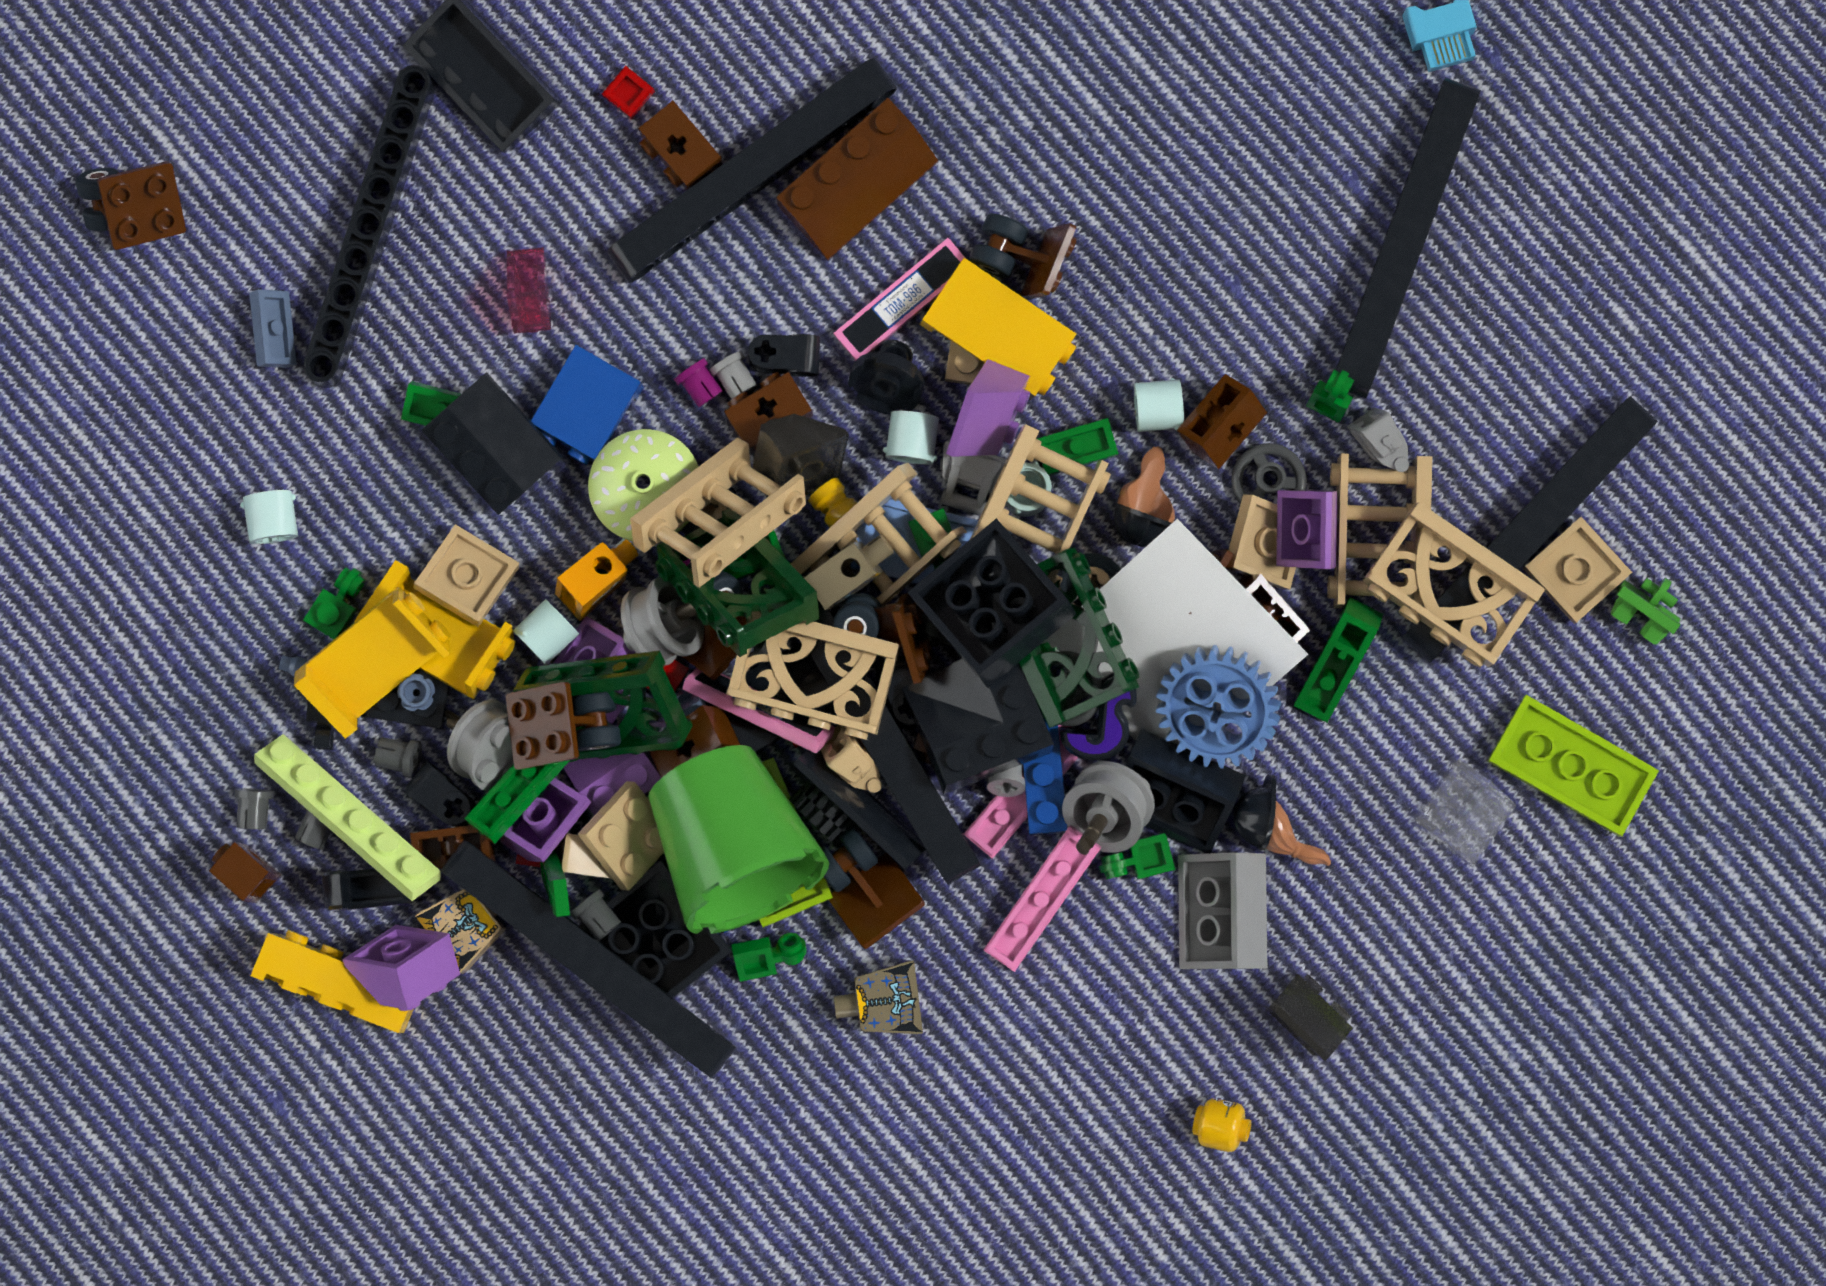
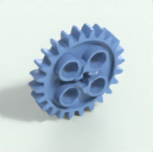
[1155,645,1281,768]

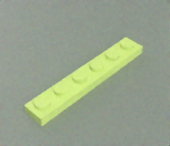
[254,734,441,901]

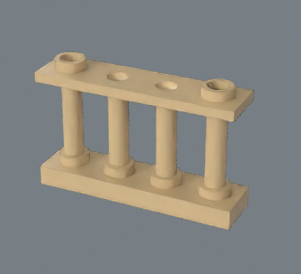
[969,424,1111,584]
[630,437,806,588]
[1327,453,1432,608]
[791,463,967,606]

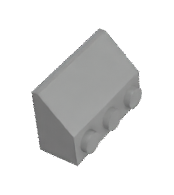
[1178,853,1268,969]

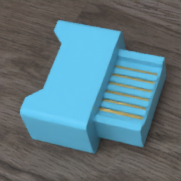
[1402,0,1477,72]

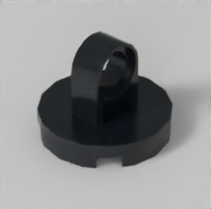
[848,340,925,414]

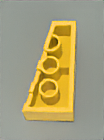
[250,930,414,1033]

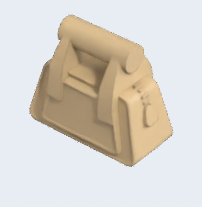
[820,725,882,793]

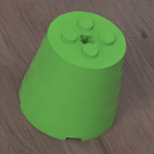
[648,745,829,934]

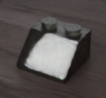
[752,414,849,497]
[1263,974,1353,1062]

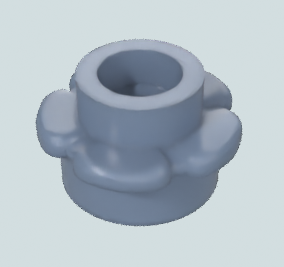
[397,674,435,711]

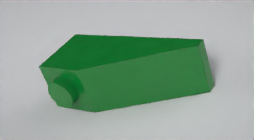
[1294,597,1384,723]

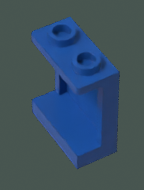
[531,345,644,465]

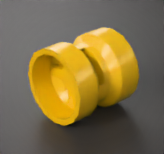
[808,478,857,528]

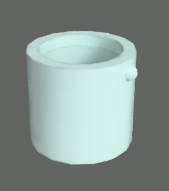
[1134,378,1184,432]
[883,411,939,465]
[1005,461,1052,517]
[240,490,298,544]
[513,599,579,665]

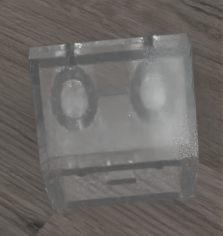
[1410,759,1516,868]

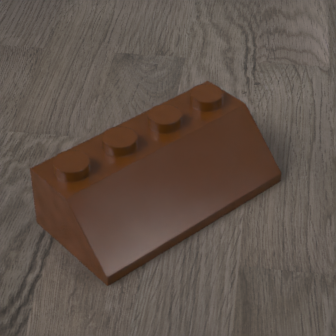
[776,98,939,261]

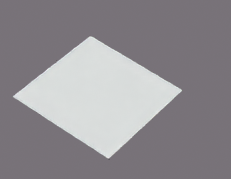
[1042,519,1308,750]

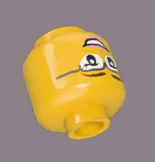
[1192,1098,1252,1152]

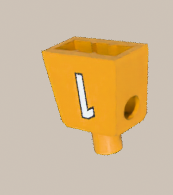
[555,539,639,621]

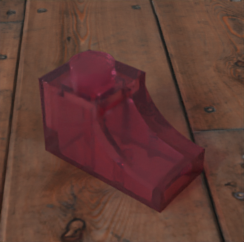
[507,247,551,334]

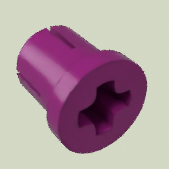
[674,358,723,408]

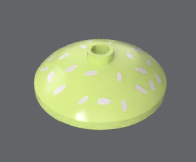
[588,429,699,541]

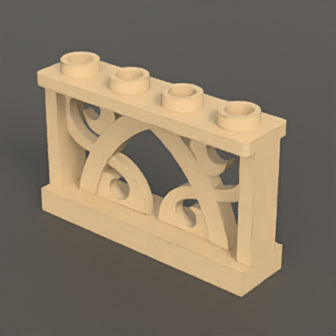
[1362,502,1545,668]
[726,610,901,740]

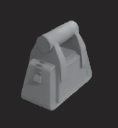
[1347,407,1409,472]
[940,441,1007,516]

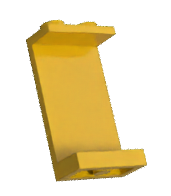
[919,258,1077,400]
[354,560,515,700]
[294,587,451,739]

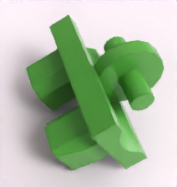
[1610,578,1681,645]

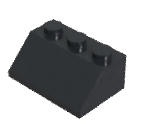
[421,372,563,515]
[1124,728,1246,854]

